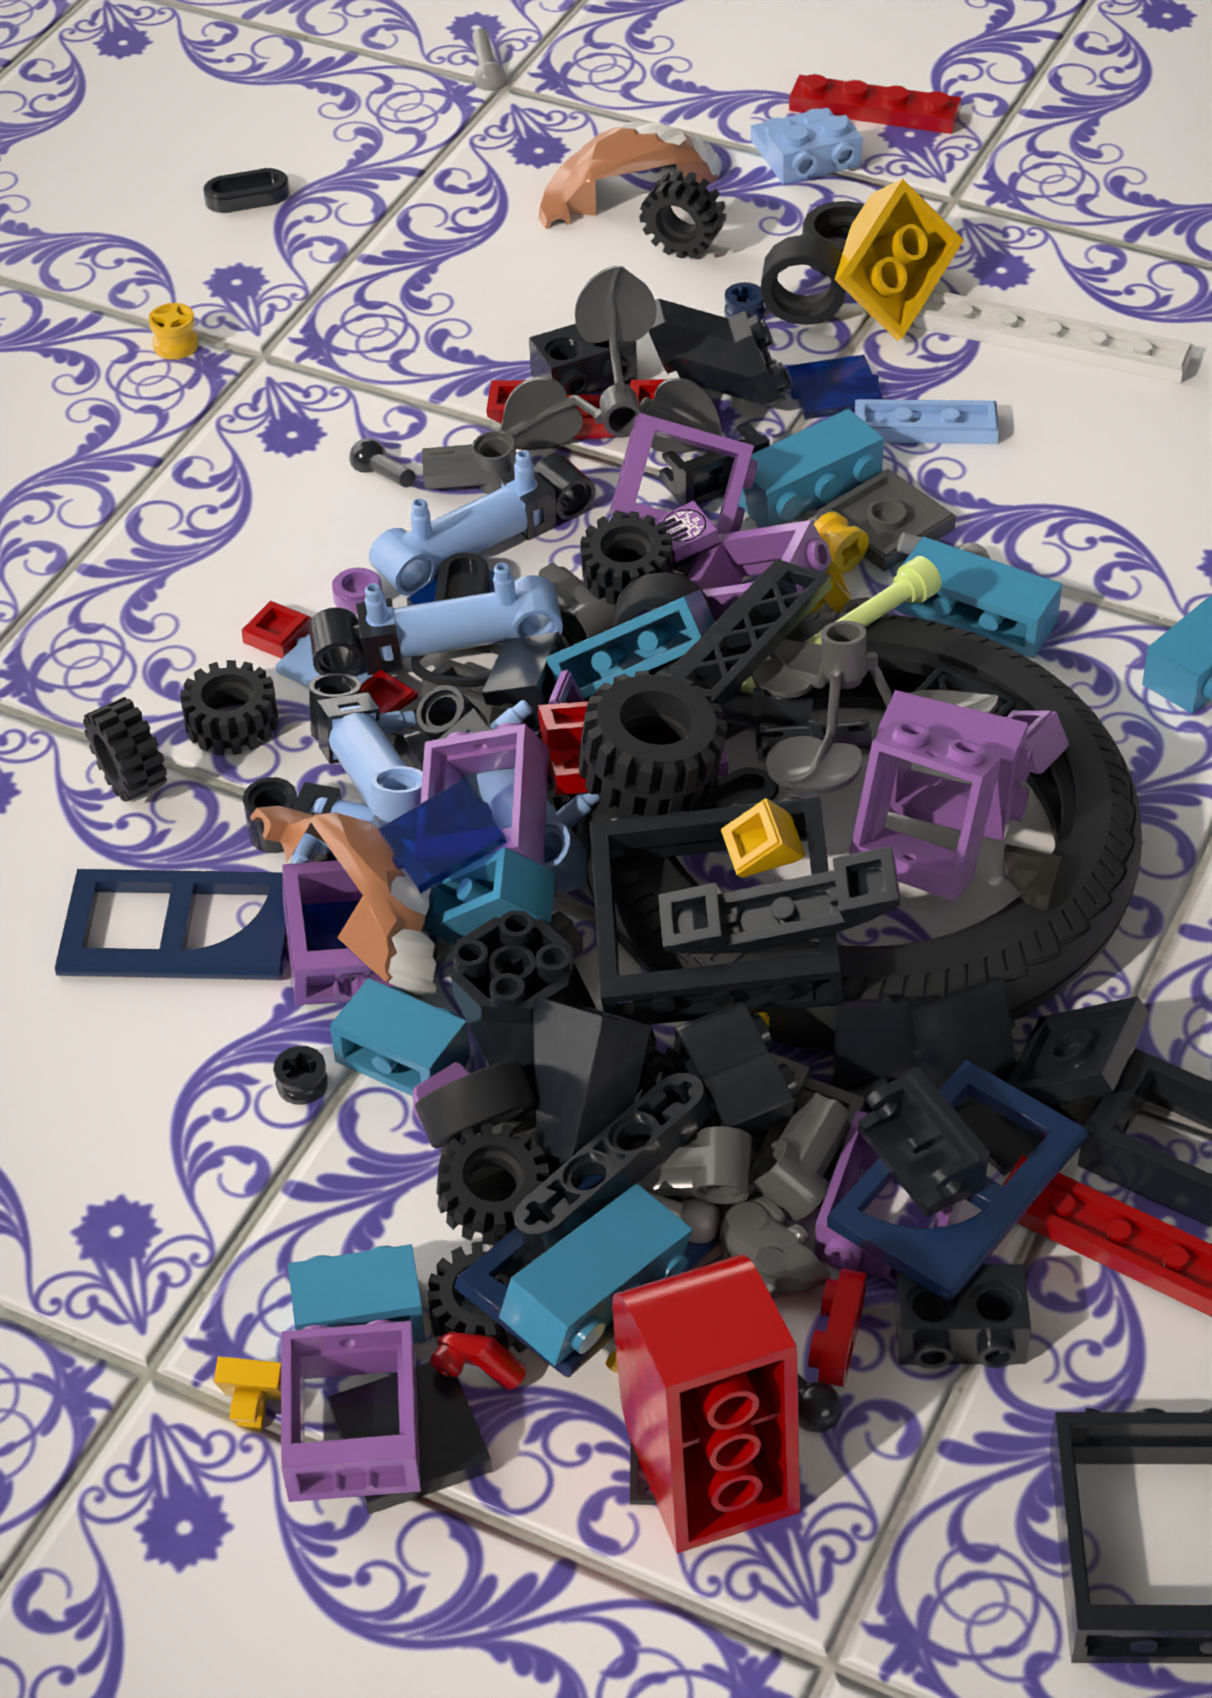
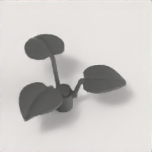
[500,266,722,453]
[752,620,998,794]

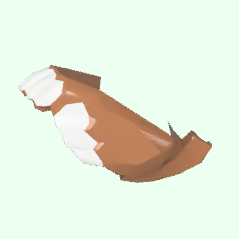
[538,121,722,229]
[250,806,437,997]

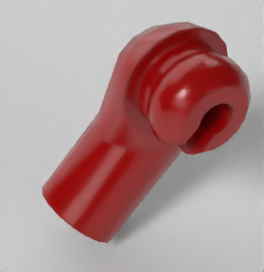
[430,1331,526,1390]

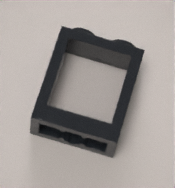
[1077,1048,1212,1227]

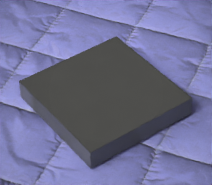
[817,469,956,572]

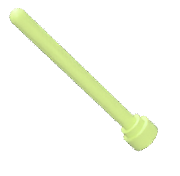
[741,556,942,693]

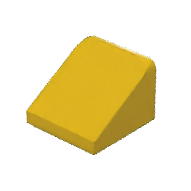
[721,798,805,878]

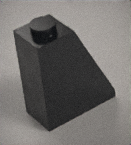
[533,997,652,1176]

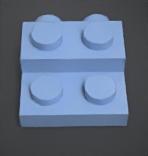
[750,108,863,184]

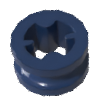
[724,282,765,320]

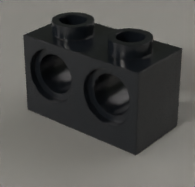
[529,323,637,395]
[894,1264,1031,1369]

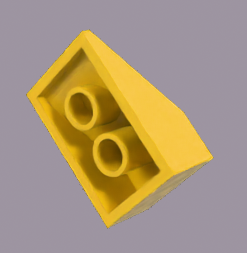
[834,179,964,341]

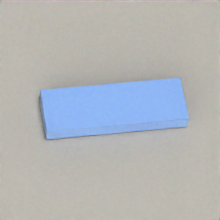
[855,399,999,444]

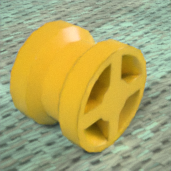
[149,303,198,360]
[814,511,869,573]

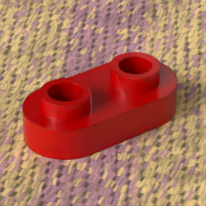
[808,1268,868,1388]

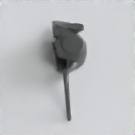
[719,1192,831,1299]

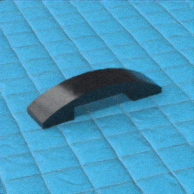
[658,846,901,954]

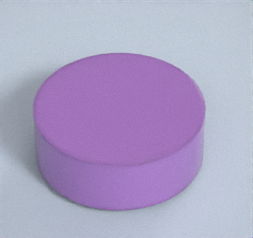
[332,567,383,614]

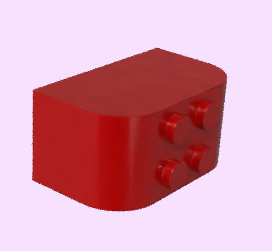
[612,1254,800,1554]

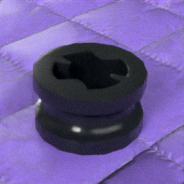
[273,1046,328,1105]

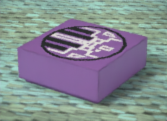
[655,501,720,563]

